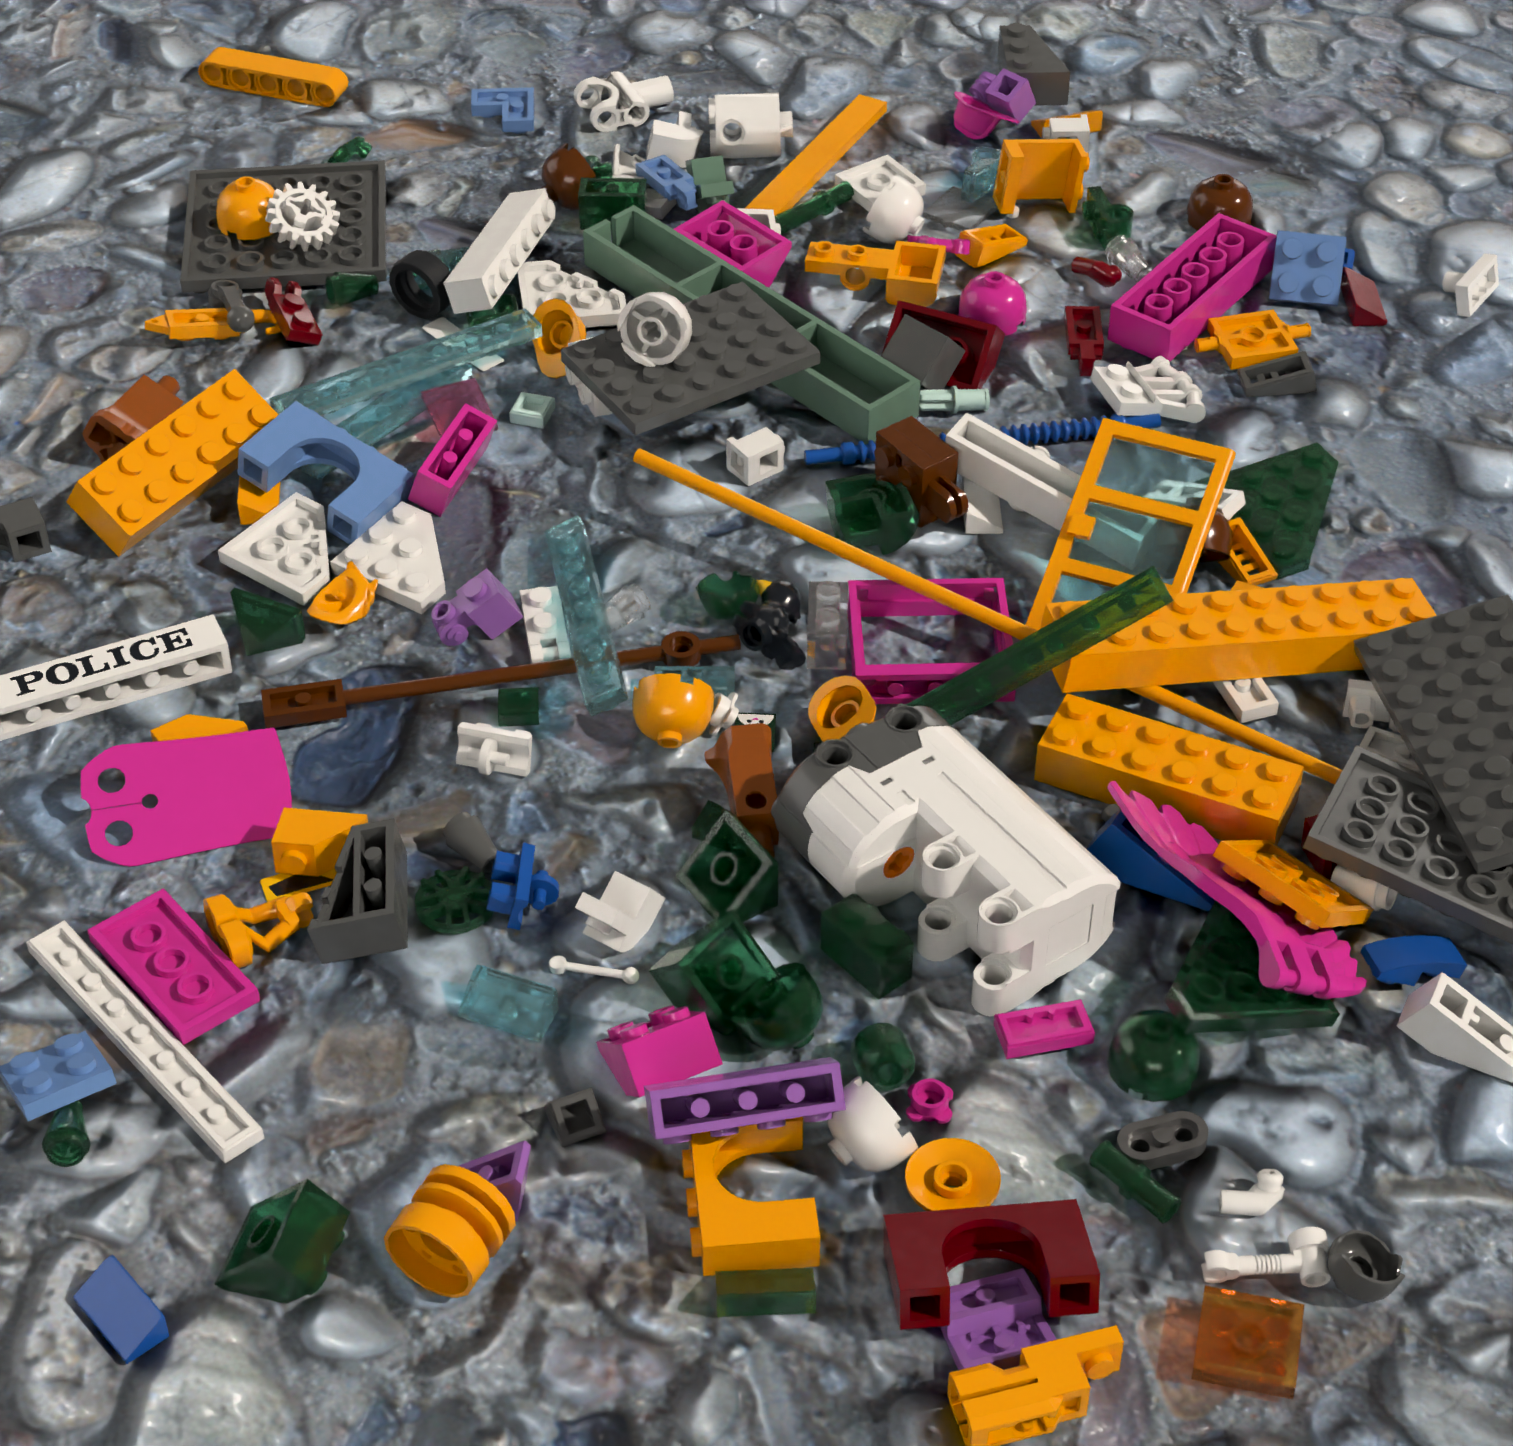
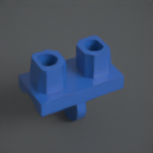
[486,843,559,930]

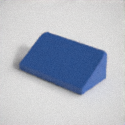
[73,1255,170,1364]

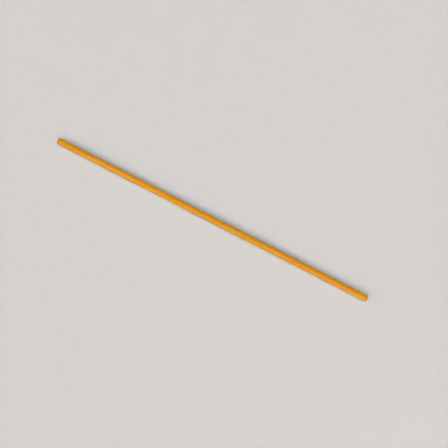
[633,448,1342,785]

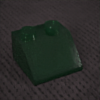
[214,1179,350,1304]

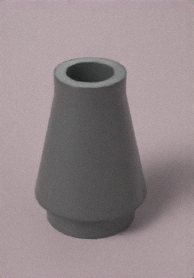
[443,812,498,873]

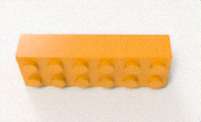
[66,369,279,557]
[1034,693,1304,845]

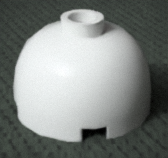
[863,175,925,244]
[617,292,692,367]
[828,1076,918,1173]

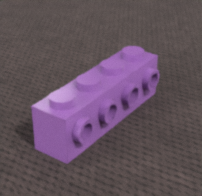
[644,1057,846,1144]

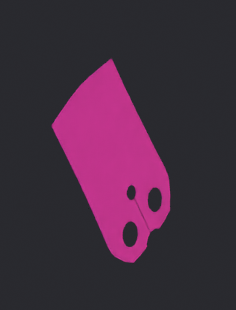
[80,727,292,867]

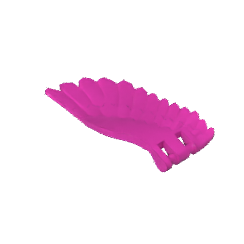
[1107,781,1367,1000]

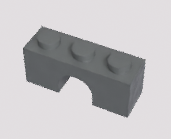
[0,497,52,562]

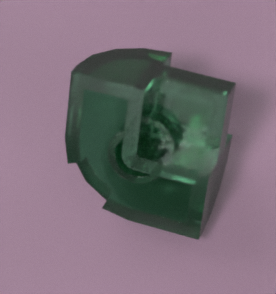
[825,474,919,556]

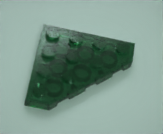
[1194,442,1339,580]
[1164,900,1340,1034]

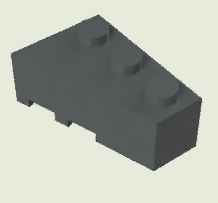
[997,23,1070,105]
[307,818,408,964]

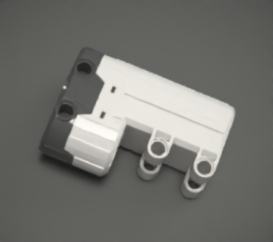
[771,705,1121,1017]

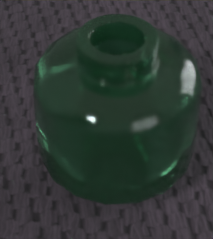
[850,1023,915,1091]

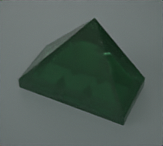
[230,587,306,656]

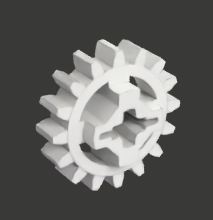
[265,182,340,252]

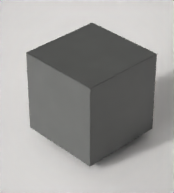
[881,314,965,390]

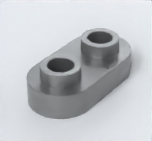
[1116,1111,1208,1171]

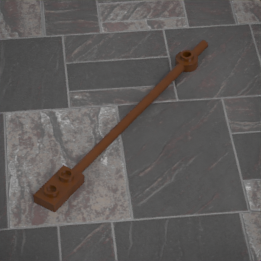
[261,631,741,728]

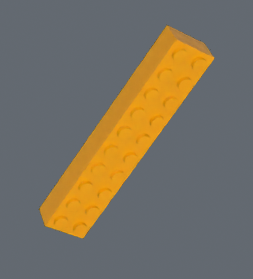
[1037,578,1437,693]

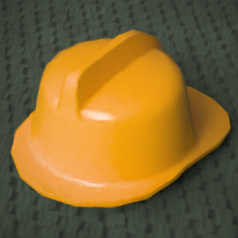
[530,299,586,379]
[808,675,877,742]

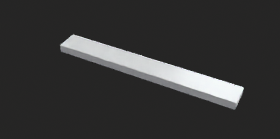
[26,920,264,1163]

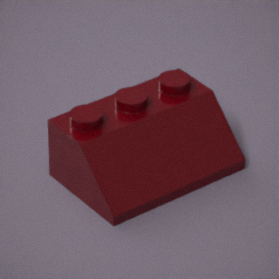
[881,300,1005,389]

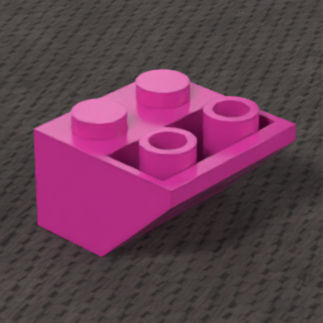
[596,1005,723,1098]

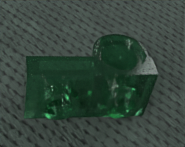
[1082,186,1134,251]

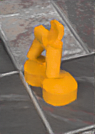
[203,892,314,968]

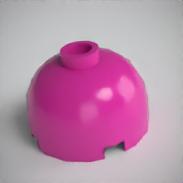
[958,271,1027,336]

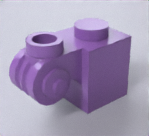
[969,68,1036,126]
[431,568,523,646]

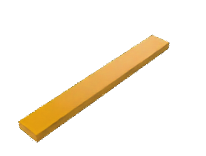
[744,94,887,223]

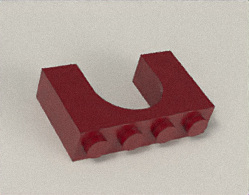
[883,1199,1100,1330]

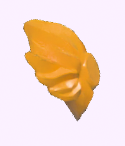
[307,561,378,625]

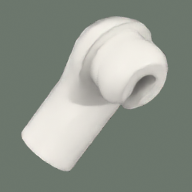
[1219,1169,1285,1216]

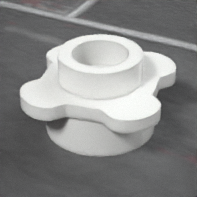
[709,692,739,736]

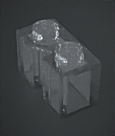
[807,581,848,670]

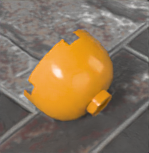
[216,176,275,240]
[632,673,714,748]

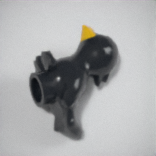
[732,580,806,669]

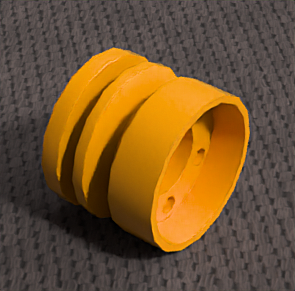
[384,1164,516,1298]

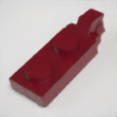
[1064,306,1104,376]

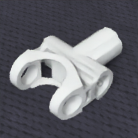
[574,72,674,132]

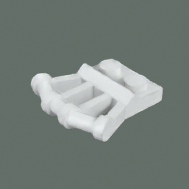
[1090,356,1206,423]

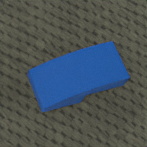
[1360,935,1467,986]

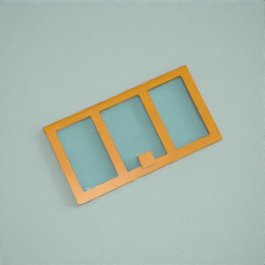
[1025,418,1236,631]

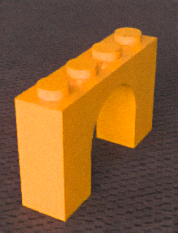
[681,1117,820,1276]

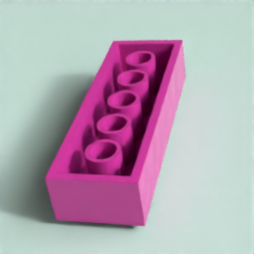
[1107,213,1276,361]

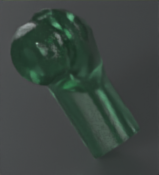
[585,155,612,185]

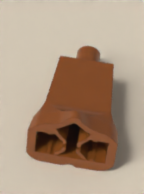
[82,374,184,463]
[704,723,779,864]

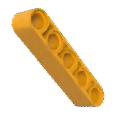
[198,47,349,107]

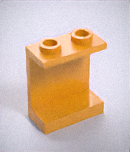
[992,139,1090,214]

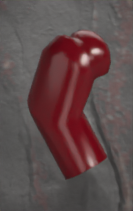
[1071,257,1122,287]

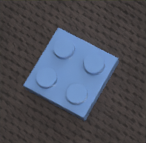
[1269,230,1347,307]
[0,1031,117,1121]

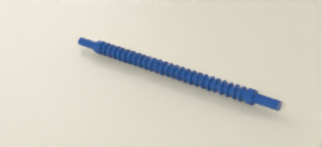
[804,413,1161,465]

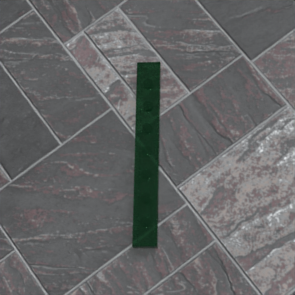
[907,566,1173,725]

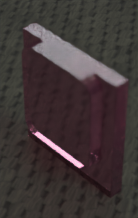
[421,378,498,438]

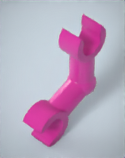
[907,235,970,254]

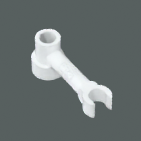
[1201,1227,1331,1287]

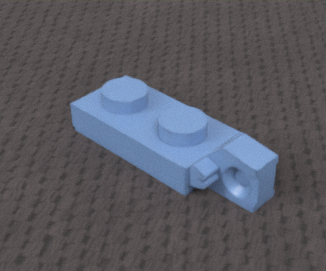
[635,155,698,211]

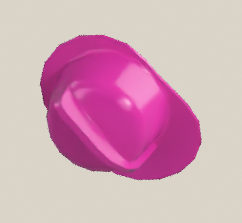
[954,91,1019,140]

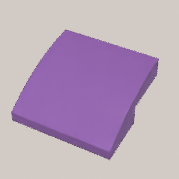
[941,1268,1057,1370]

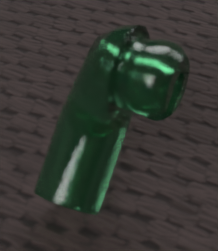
[328,136,373,163]

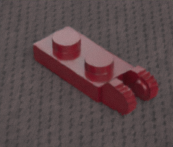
[265,277,323,345]

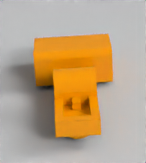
[805,241,946,307]

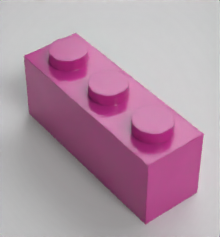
[408,403,498,517]

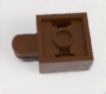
[873,416,969,528]

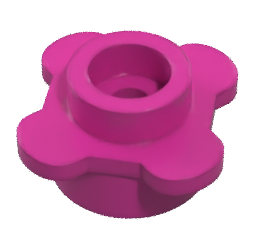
[906,1079,953,1124]

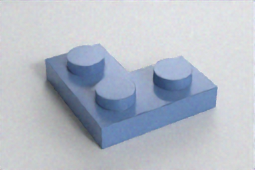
[471,87,534,134]

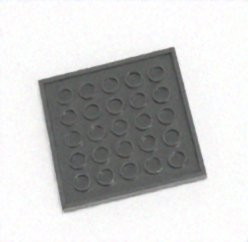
[180,160,387,293]

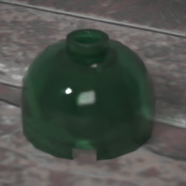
[731,962,824,1051]
[1107,1009,1201,1102]

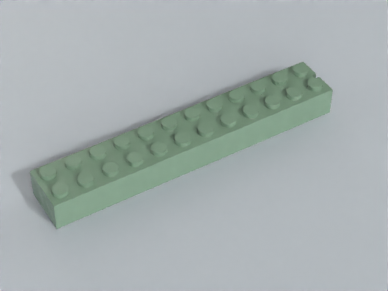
[583,205,920,444]

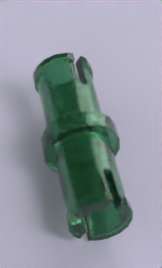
[1089,1140,1181,1224]

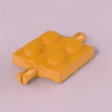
[1194,309,1311,370]

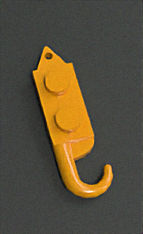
[145,308,282,341]

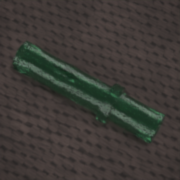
[775,181,854,235]

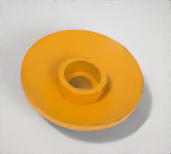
[905,1138,1001,1211]

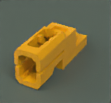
[947,1325,1124,1446]

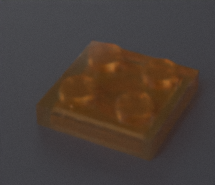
[1191,1285,1305,1399]

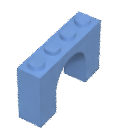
[237,401,414,545]

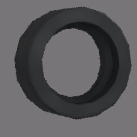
[389,250,451,319]

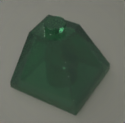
[649,909,783,1035]

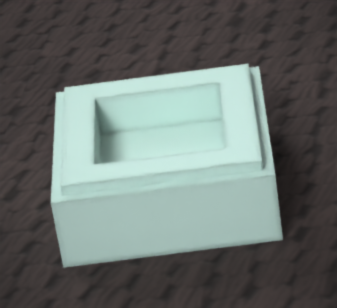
[509,392,555,429]

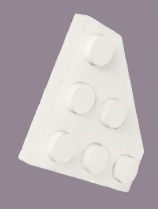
[517,260,627,333]
[218,492,330,606]
[330,501,446,614]

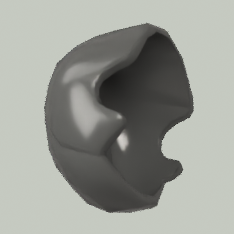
[1327,1230,1405,1302]

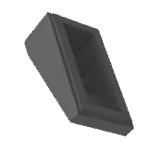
[1237,351,1317,397]

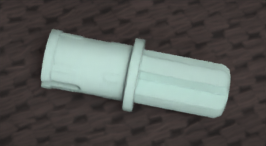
[919,386,990,414]

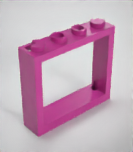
[847,578,1017,704]

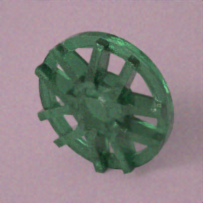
[415,866,494,934]

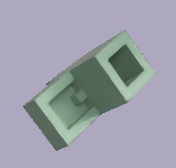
[685,155,734,212]

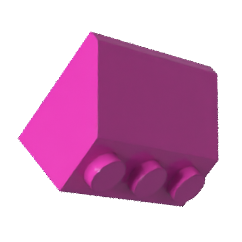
[674,200,792,288]

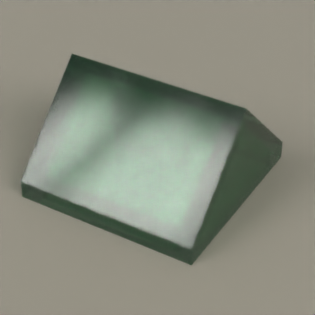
[675,810,779,930]

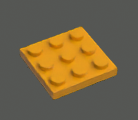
[1212,840,1374,930]

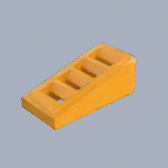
[955,224,1028,268]
[1218,517,1278,585]

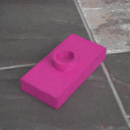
[994,999,1095,1059]

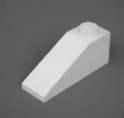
[1396,972,1513,1083]

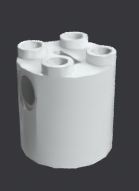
[708,93,793,159]

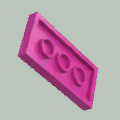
[87,888,260,1045]

